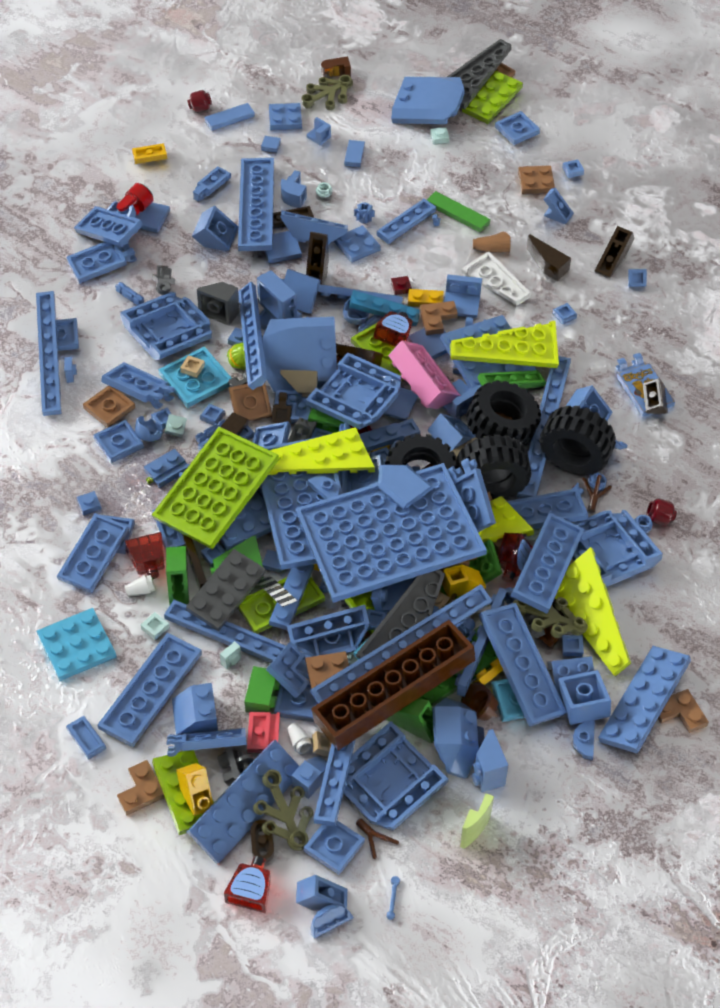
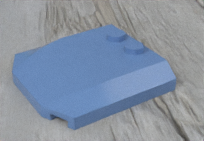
[391,77,465,124]
[120,292,212,360]
[262,317,337,392]
[305,352,401,430]
[572,510,663,587]
[343,721,449,831]

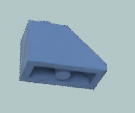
[291,756,327,799]
[296,875,348,910]

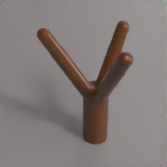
[582,475,612,513]
[356,818,399,859]

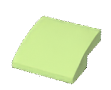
[460,794,494,848]

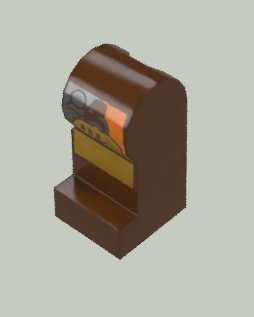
[321,56,351,79]

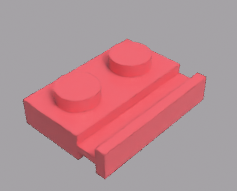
[247,712,280,753]

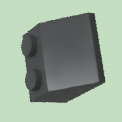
[197,282,240,326]

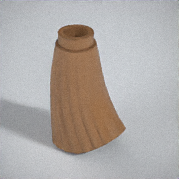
[473,231,511,252]

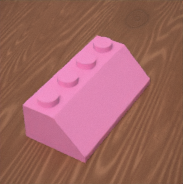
[388,340,461,409]

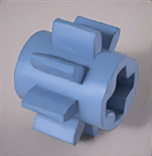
[354,202,375,223]

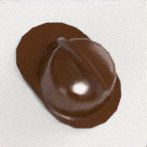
[461,682,498,721]

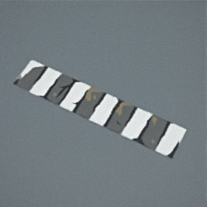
[258,575,297,607]

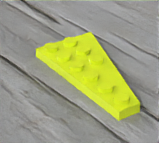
[450,321,559,368]
[268,427,375,475]
[478,496,534,543]
[555,547,631,676]

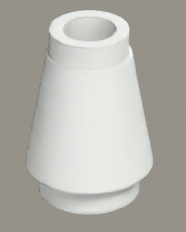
[125,575,156,597]
[287,723,313,754]

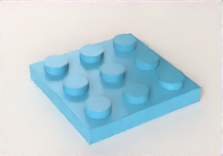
[158,346,231,408]
[36,608,117,681]

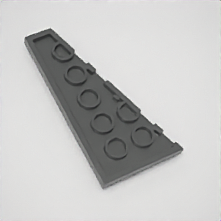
[447,39,512,109]
[355,570,445,659]

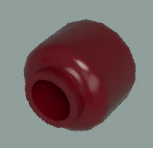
[187,90,212,113]
[646,498,677,526]

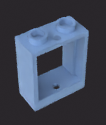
[257,270,297,319]

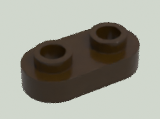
[251,819,274,863]

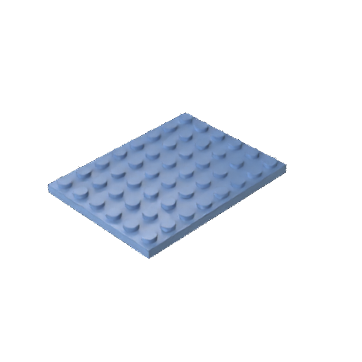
[295,463,487,603]

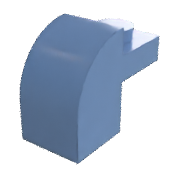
[281,170,307,208]

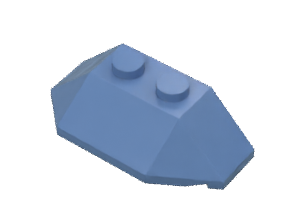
[280,210,348,244]
[287,605,370,657]
[432,697,479,779]

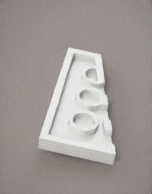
[461,251,531,306]

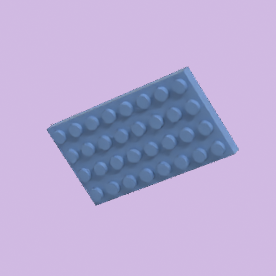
[260,438,343,570]

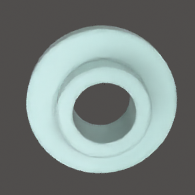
[316,182,332,198]

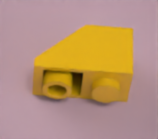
[442,564,486,597]
[176,763,213,816]

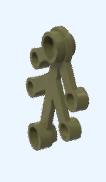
[302,75,353,110]
[513,597,588,638]
[253,769,314,851]

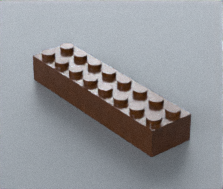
[311,620,476,751]

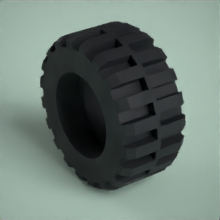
[466,381,541,446]
[539,405,616,476]
[385,433,458,469]
[456,435,531,500]

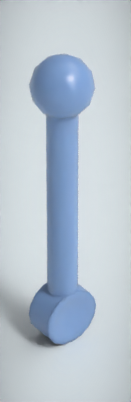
[386,876,400,920]

